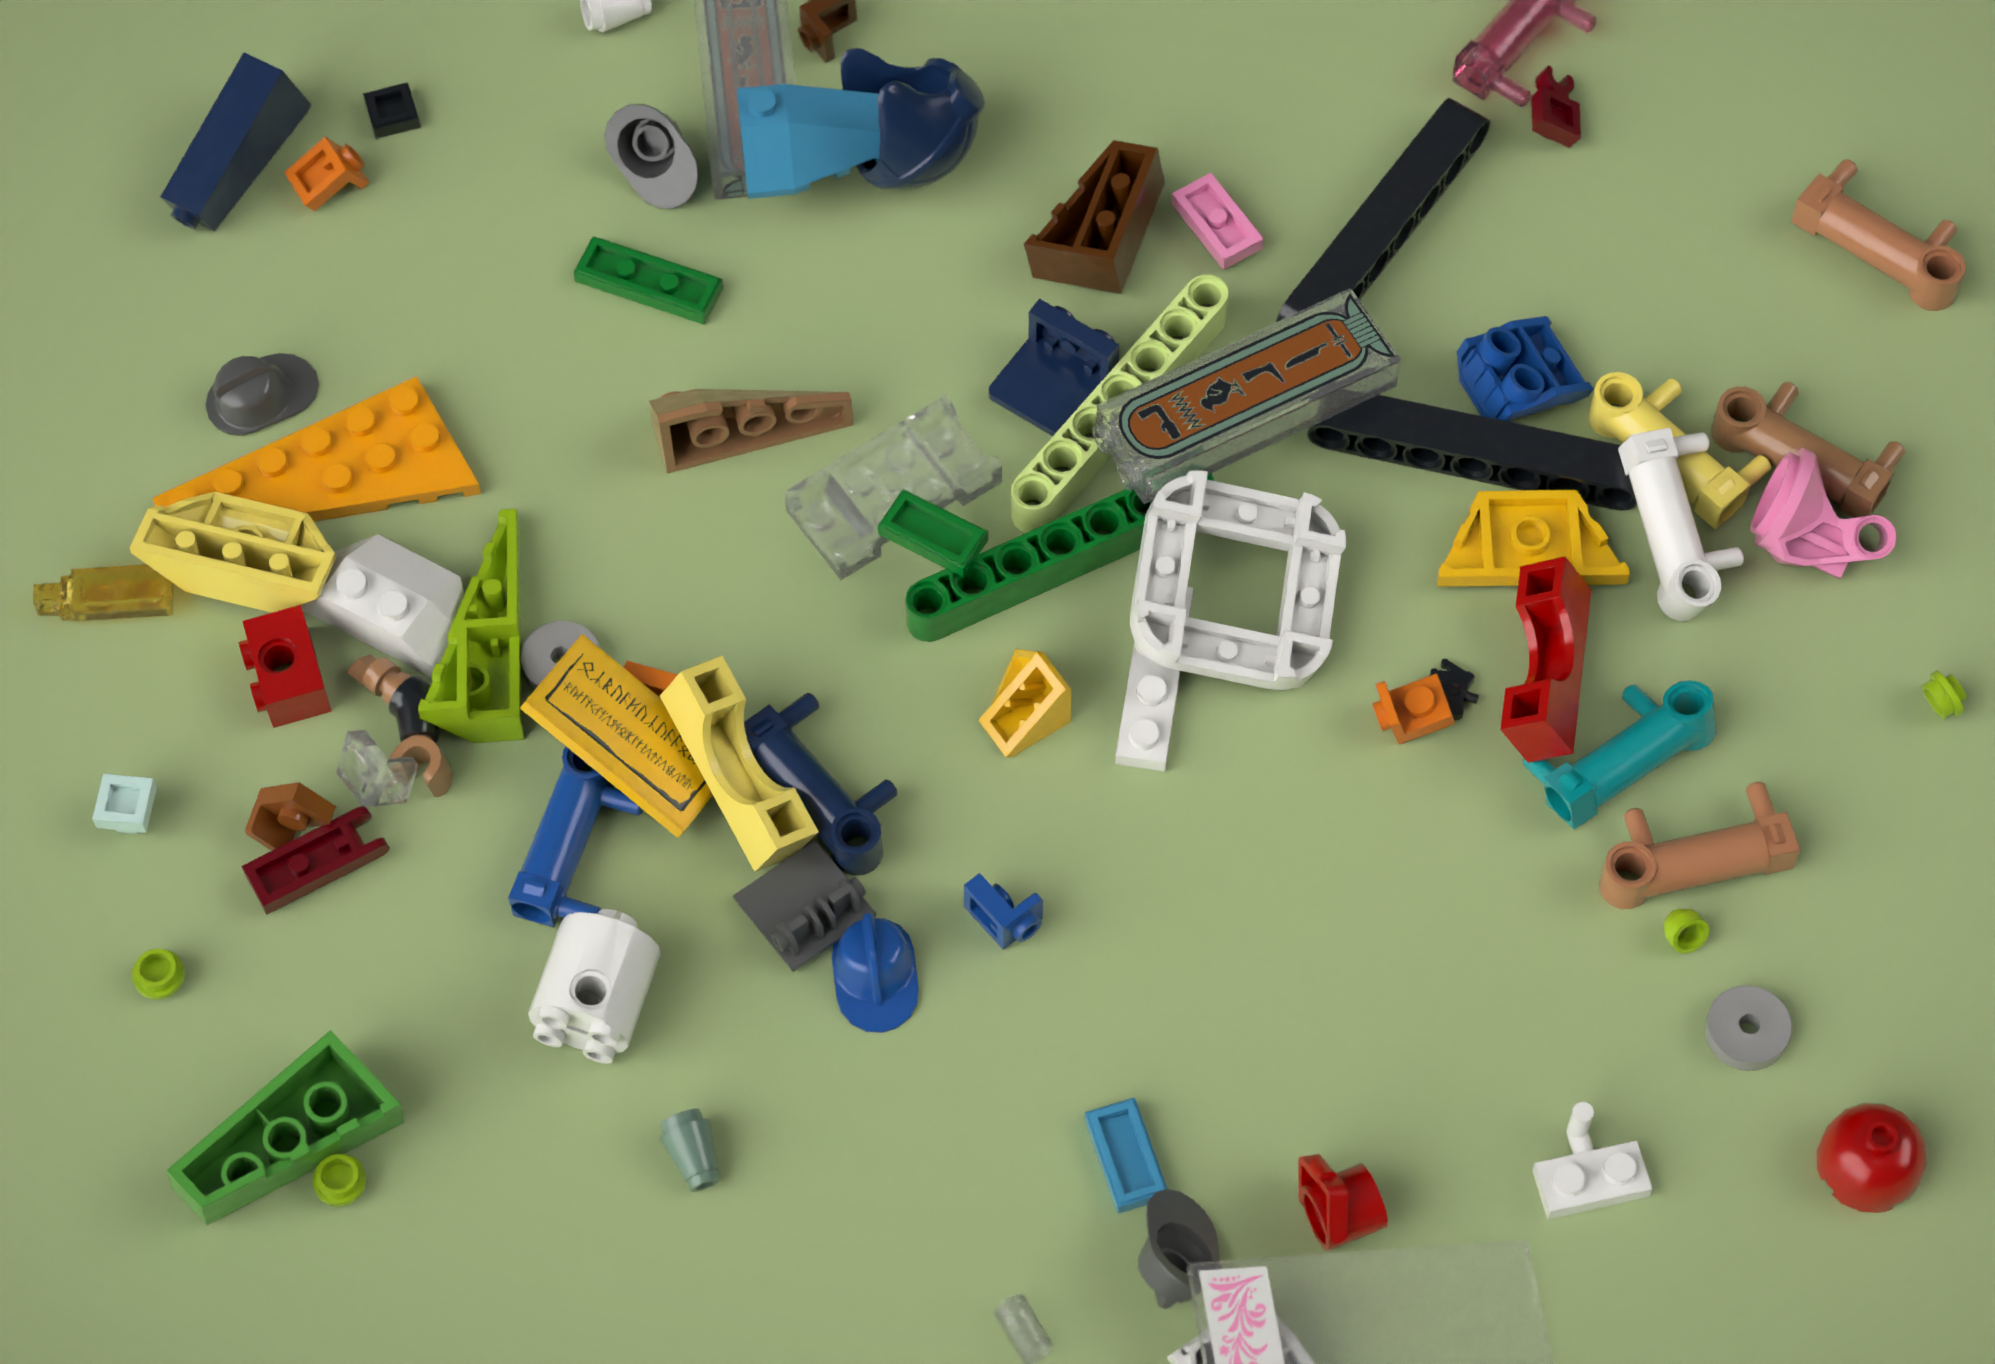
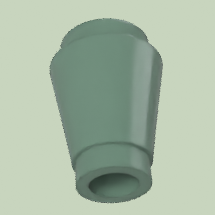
[660,1108,721,1192]

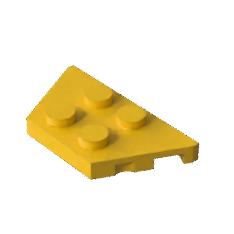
[1437,490,1630,587]

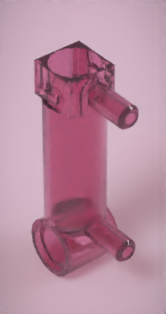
[1452,0,1597,107]

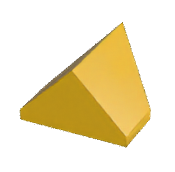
[978,649,1071,757]

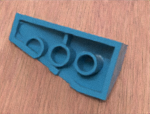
[737,84,880,199]

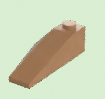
[649,389,853,474]

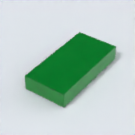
[877,489,989,577]

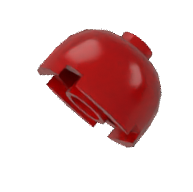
[1816,1103,1927,1213]

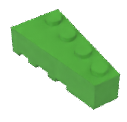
[166,1030,404,1225]

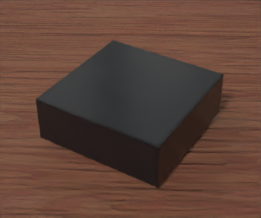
[363,82,421,139]

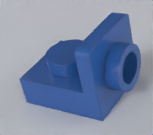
[964,873,1043,950]

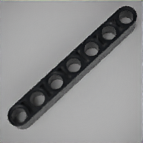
[1275,98,1491,351]
[1307,386,1637,511]

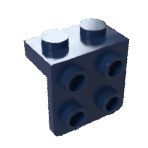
[989,298,1119,436]

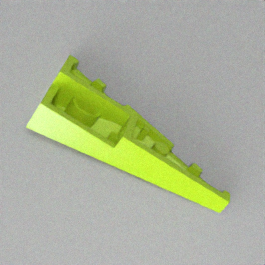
[418,508,524,743]

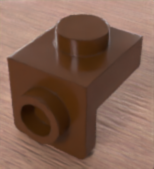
[798,0,857,63]

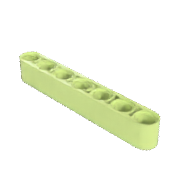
[1011,275,1228,533]

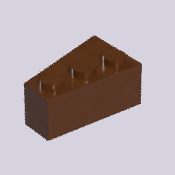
[1024,140,1165,294]

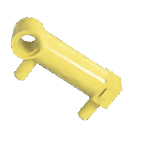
[1588,372,1771,530]

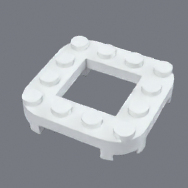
[1130,470,1346,690]

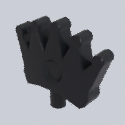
[1430,658,1479,720]

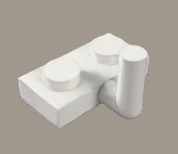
[1532,1102,1652,1219]

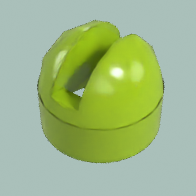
[1663,908,1710,954]

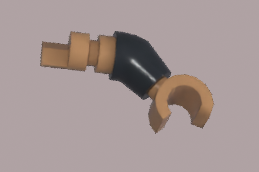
[346,654,453,797]

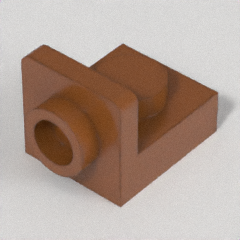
[245,782,336,851]

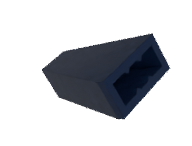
[160,52,312,232]

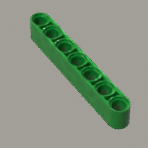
[905,462,1214,642]

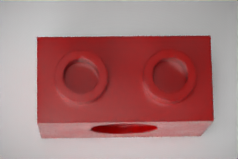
[238,605,332,728]

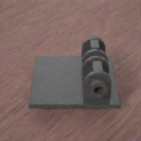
[733,840,876,972]

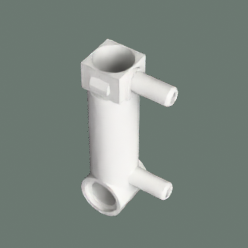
[1618,428,1744,621]

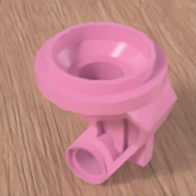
[1750,447,1897,579]

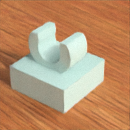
[92,774,157,834]

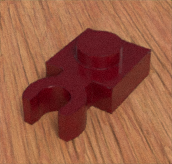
[1531,65,1581,148]

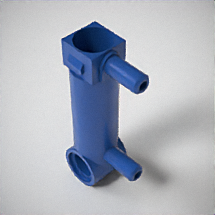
[508,746,644,928]

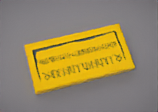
[520,634,713,838]

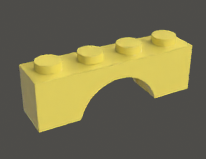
[660,655,819,872]

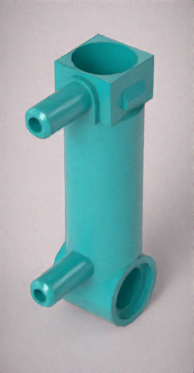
[1523,680,1717,830]

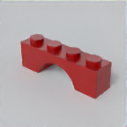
[1500,556,1592,763]

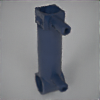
[744,693,898,876]

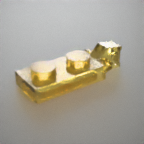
[33,564,174,622]

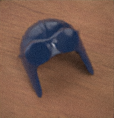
[840,48,985,189]

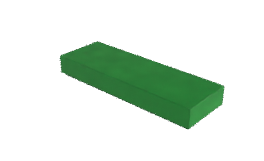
[573,236,723,325]

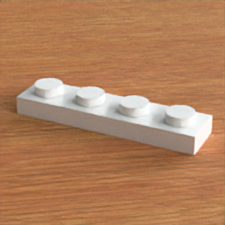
[1115,587,1193,771]

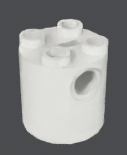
[528,909,661,1064]

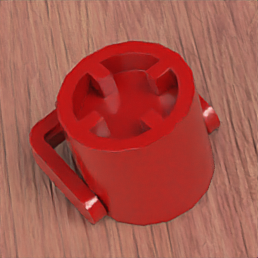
[1298,1154,1388,1252]

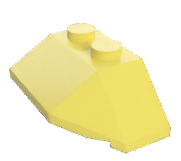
[130,492,336,613]

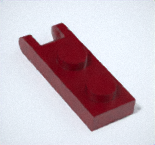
[241,806,390,915]

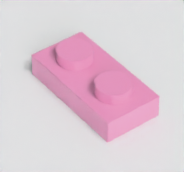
[1171,173,1264,270]

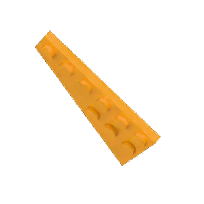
[152,376,481,522]

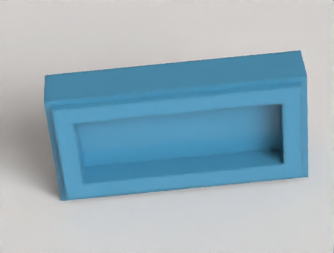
[1084,1097,1167,1214]

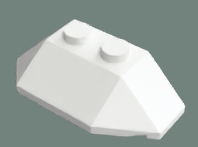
[301,534,465,678]

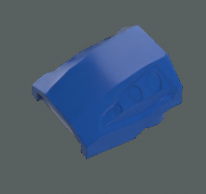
[1457,316,1594,422]

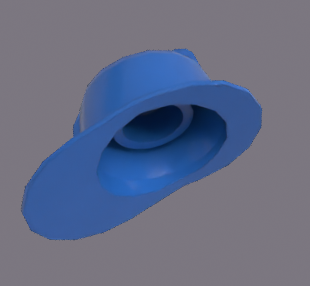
[832,913,919,1033]

